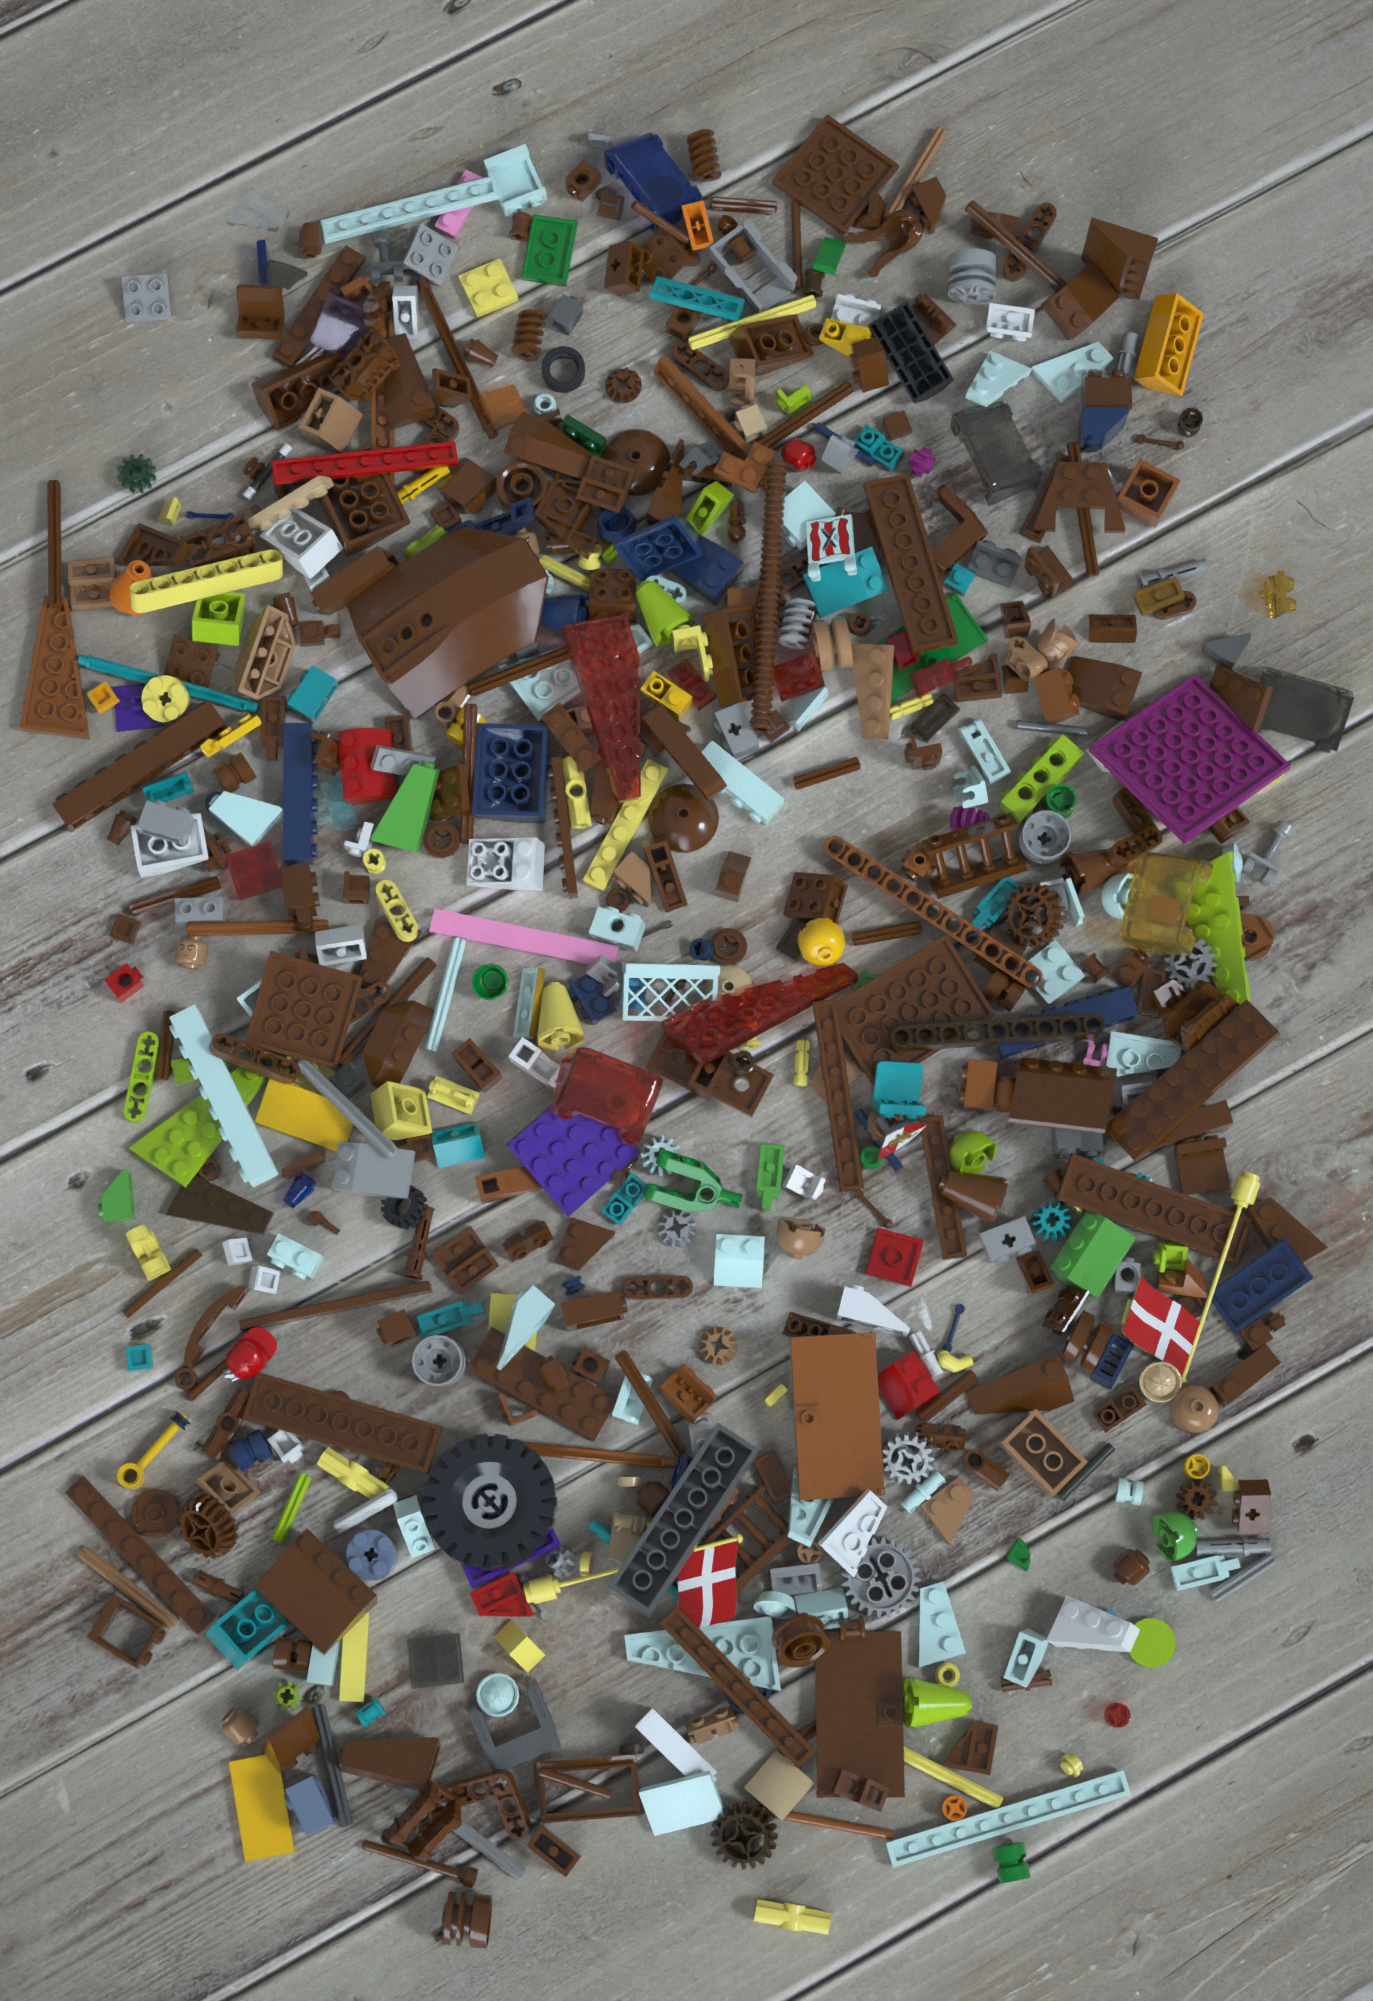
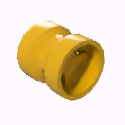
[1183,1454,1210,1480]

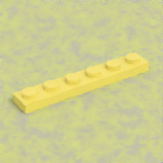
[583,759,669,893]

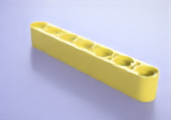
[130,549,283,613]

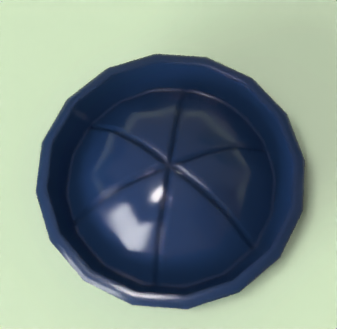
[597,506,637,542]

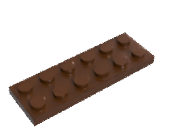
[467,1327,618,1441]

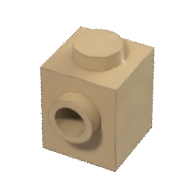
[733,404,767,444]

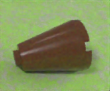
[1060,849,1129,898]
[937,1170,1008,1224]

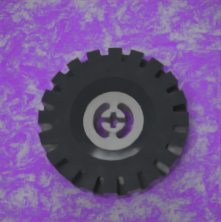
[422,1433,558,1571]

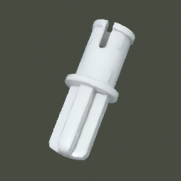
[909,1331,943,1378]

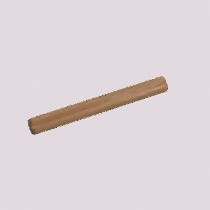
[884,127,947,220]
[77,1546,179,1629]

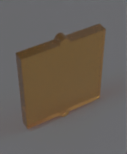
[478,385,528,429]

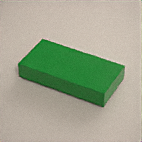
[813,237,846,275]

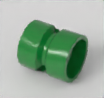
[1043,784,1077,820]
[992,1842,1031,1883]

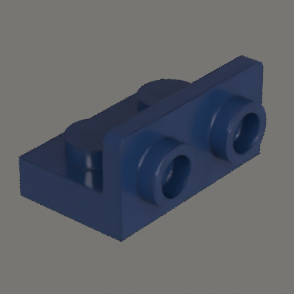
[567,974,617,1025]

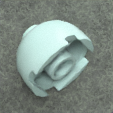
[1101,873,1146,921]

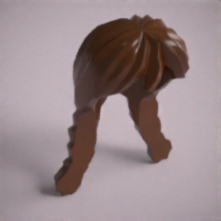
[845,210,923,277]

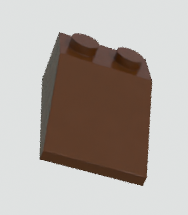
[1040,261,1119,340]
[729,314,814,377]
[1068,656,1143,721]
[261,1706,320,1773]

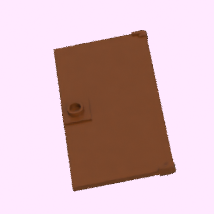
[790,1332,885,1500]

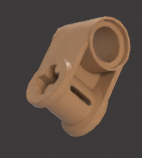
[1003,636,1048,681]

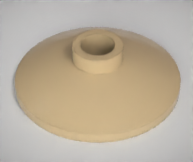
[705,965,753,1012]

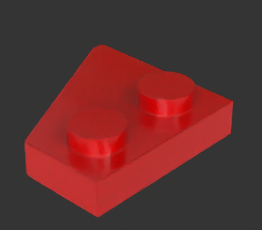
[469,1572,534,1617]

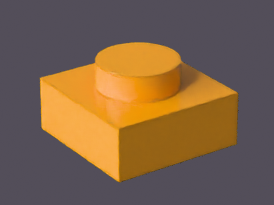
[87,681,120,714]

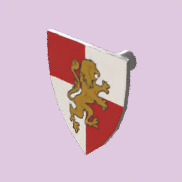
[876,1116,927,1160]

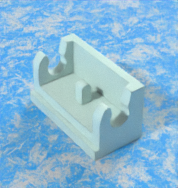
[953,766,988,809]
[612,1374,653,1426]

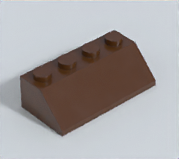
[703,604,758,706]

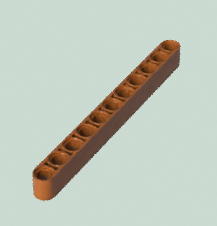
[824,836,1044,988]

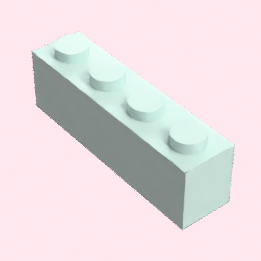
[701,741,784,825]

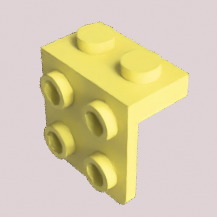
[672,625,713,682]

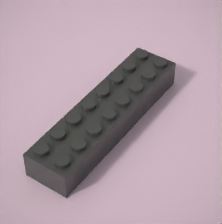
[608,1423,759,1618]

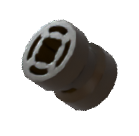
[1177,408,1203,438]

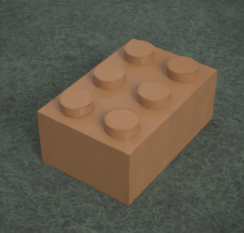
[999,1409,1088,1498]

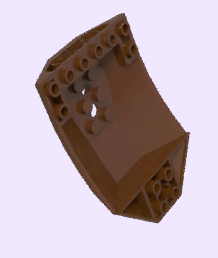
[346,527,549,719]

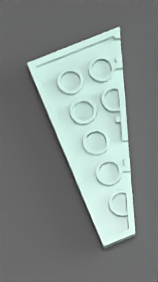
[498,624,653,723]
[624,1616,781,1692]

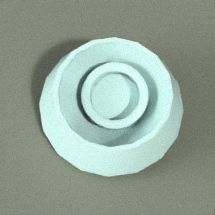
[1222,842,1243,883]
[753,1591,796,1619]
[476,1673,519,1717]

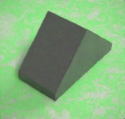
[1202,633,1251,668]

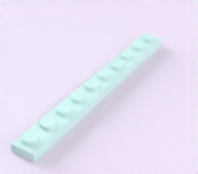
[885,1770,1131,1868]

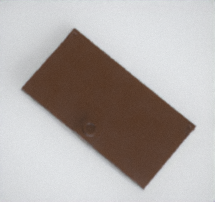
[815,1631,905,1798]

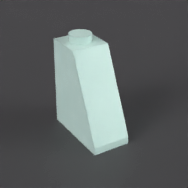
[209,791,283,849]

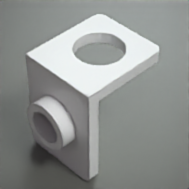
[688,1413,714,1458]

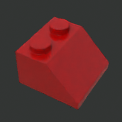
[878,1350,940,1420]

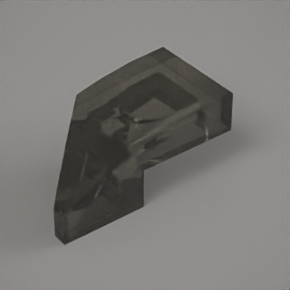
[265,259,308,290]

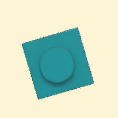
[944,563,976,596]
[125,1344,154,1372]

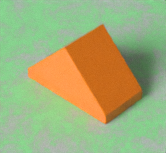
[681,200,714,251]

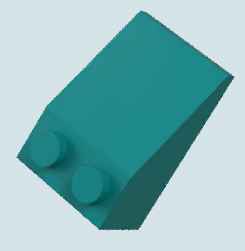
[802,547,889,618]
[205,1589,291,1671]

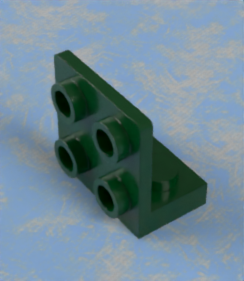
[562,414,607,481]

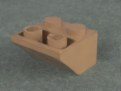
[299,388,363,453]

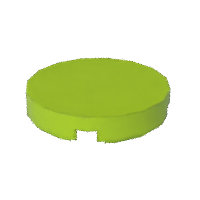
[1128,1618,1176,1668]

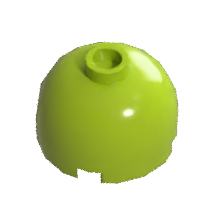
[949,1131,998,1174]

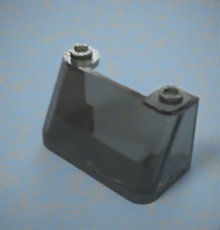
[950,401,1042,506]
[1256,666,1354,753]

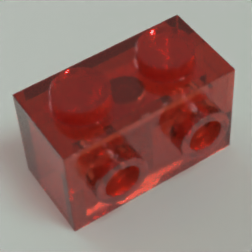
[772,652,825,702]

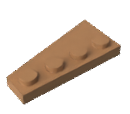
[851,644,894,739]

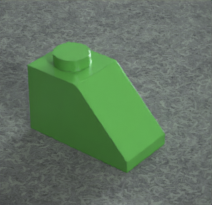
[98,1169,136,1223]

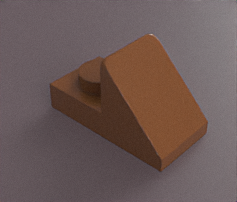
[1157,1259,1207,1298]

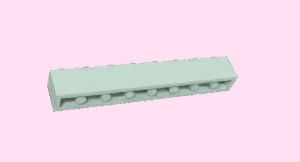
[169,1004,279,1187]

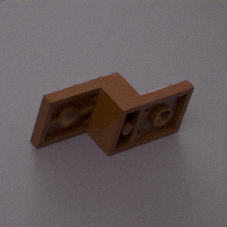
[646,1026,774,1118]

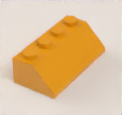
[1134,293,1204,397]

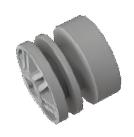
[948,248,996,304]
[1017,810,1072,867]
[412,1335,467,1387]

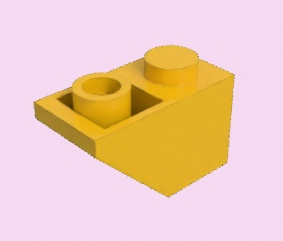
[819,318,873,356]
[640,671,692,721]

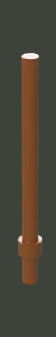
[748,1803,894,1840]

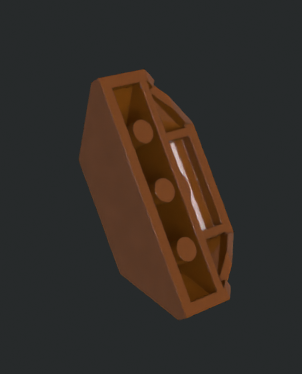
[362,1000,434,1088]

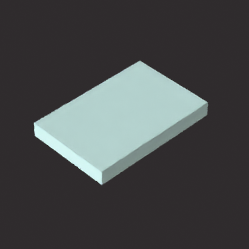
[639,1771,726,1836]

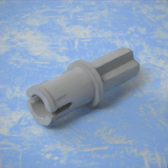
[1117,332,1138,376]

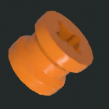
[941,1795,967,1821]

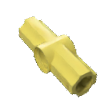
[561,756,592,829]
[317,1447,390,1499]
[754,1899,832,1935]

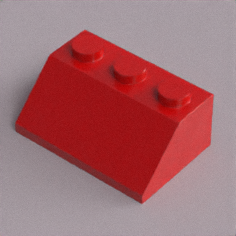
[337,728,397,806]

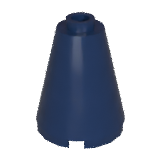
[540,593,590,639]

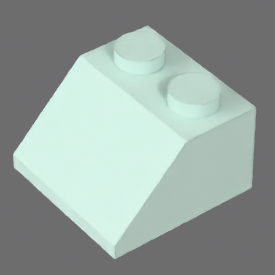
[714,1234,765,1288]

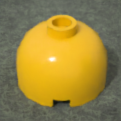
[797,918,846,967]

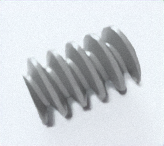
[778,598,815,650]

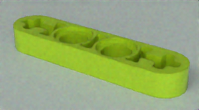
[124,1031,160,1124]

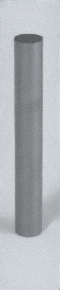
[1016,720,1087,736]

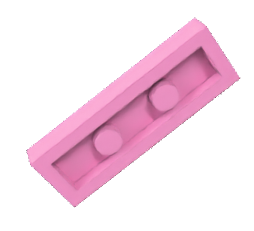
[434,169,483,239]

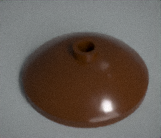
[602,429,671,496]
[648,784,719,853]

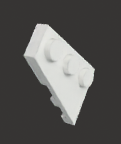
[818,1488,887,1577]

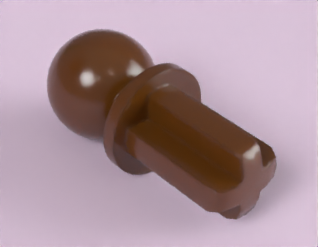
[728,500,746,543]

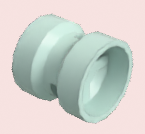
[1115,1478,1143,1506]

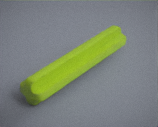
[272,1473,311,1543]

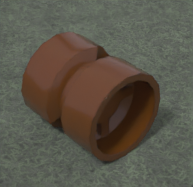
[213,752,257,793]
[982,968,1027,1012]
[273,1637,313,1673]

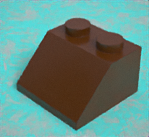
[1080,369,1132,410]

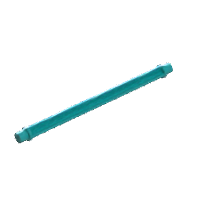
[78,654,259,713]

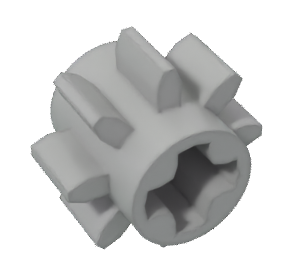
[545,1547,576,1580]

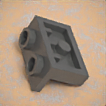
[967,540,1021,588]

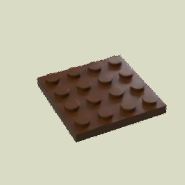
[772,114,899,236]
[244,950,363,1069]

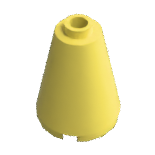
[537,982,584,1051]

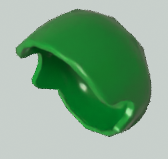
[471,963,509,1000]

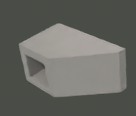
[821,434,859,473]

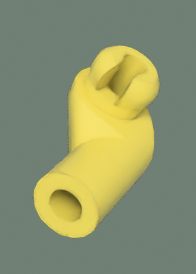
[937,1350,974,1373]

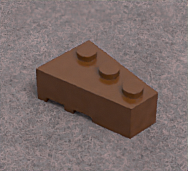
[1245,1197,1328,1263]

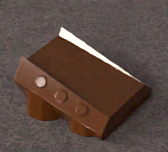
[436,457,497,515]

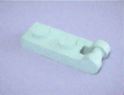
[958,718,1011,784]

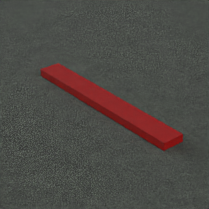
[271,441,459,485]

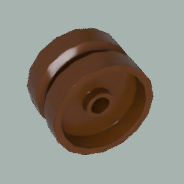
[1060,1310,1114,1373]

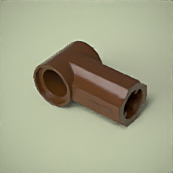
[961,1449,1010,1491]

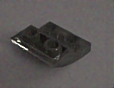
[407,1633,465,1689]

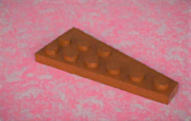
[20,595,90,740]

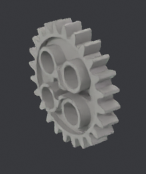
[841,1537,921,1618]

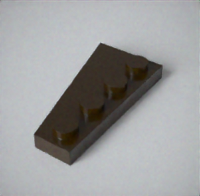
[166,1175,274,1235]

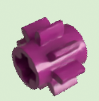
[908,447,936,477]

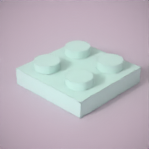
[1026,939,1085,1006]

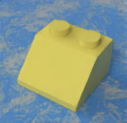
[370,1081,432,1140]

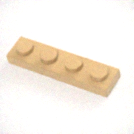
[247,476,334,531]

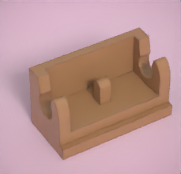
[729,358,756,406]

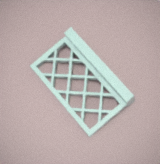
[622,962,720,1022]

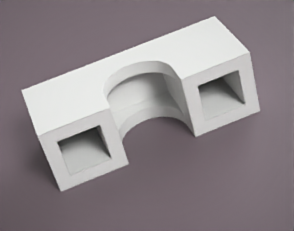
[509,1037,582,1096]

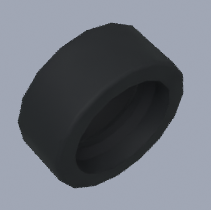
[541,346,585,393]

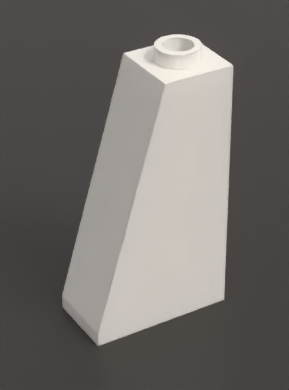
[635,1708,717,1782]

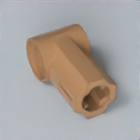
[435,685,473,729]

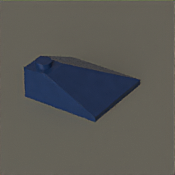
[612,515,704,582]

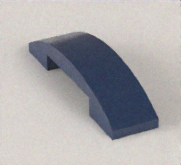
[450,497,534,536]

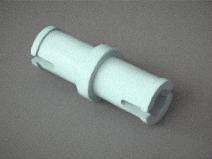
[900,1470,946,1514]

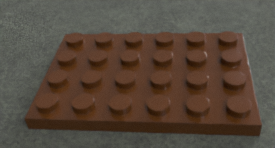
[837,934,996,1088]

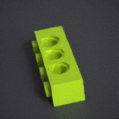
[999,734,1084,825]

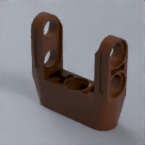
[931,484,989,577]

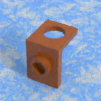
[498,1393,539,1426]

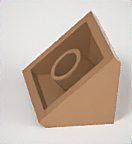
[195,1457,260,1518]

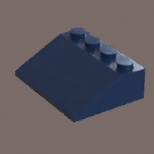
[472,723,550,824]

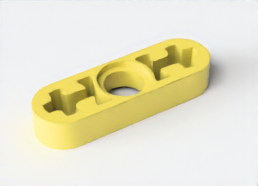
[375,880,418,942]

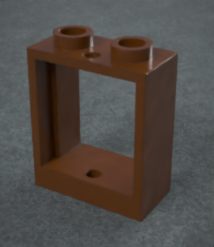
[561,1290,628,1332]
[87,1594,167,1669]

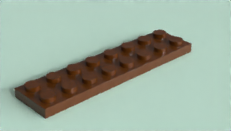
[863,473,958,654]
[1106,999,1280,1163]
[1056,1153,1252,1265]
[242,1372,443,1474]

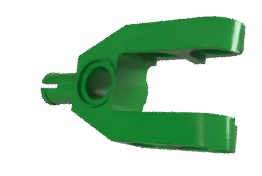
[643,1150,743,1212]

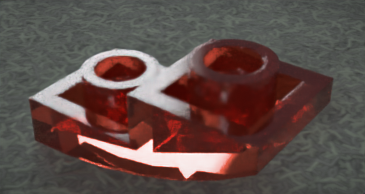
[668,658,717,711]

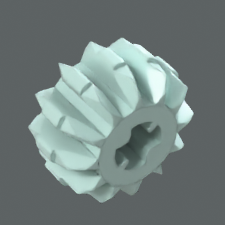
[641,1135,680,1177]

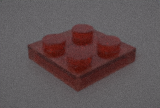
[225,841,283,901]

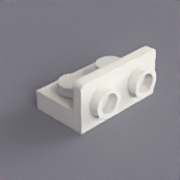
[831,294,881,337]

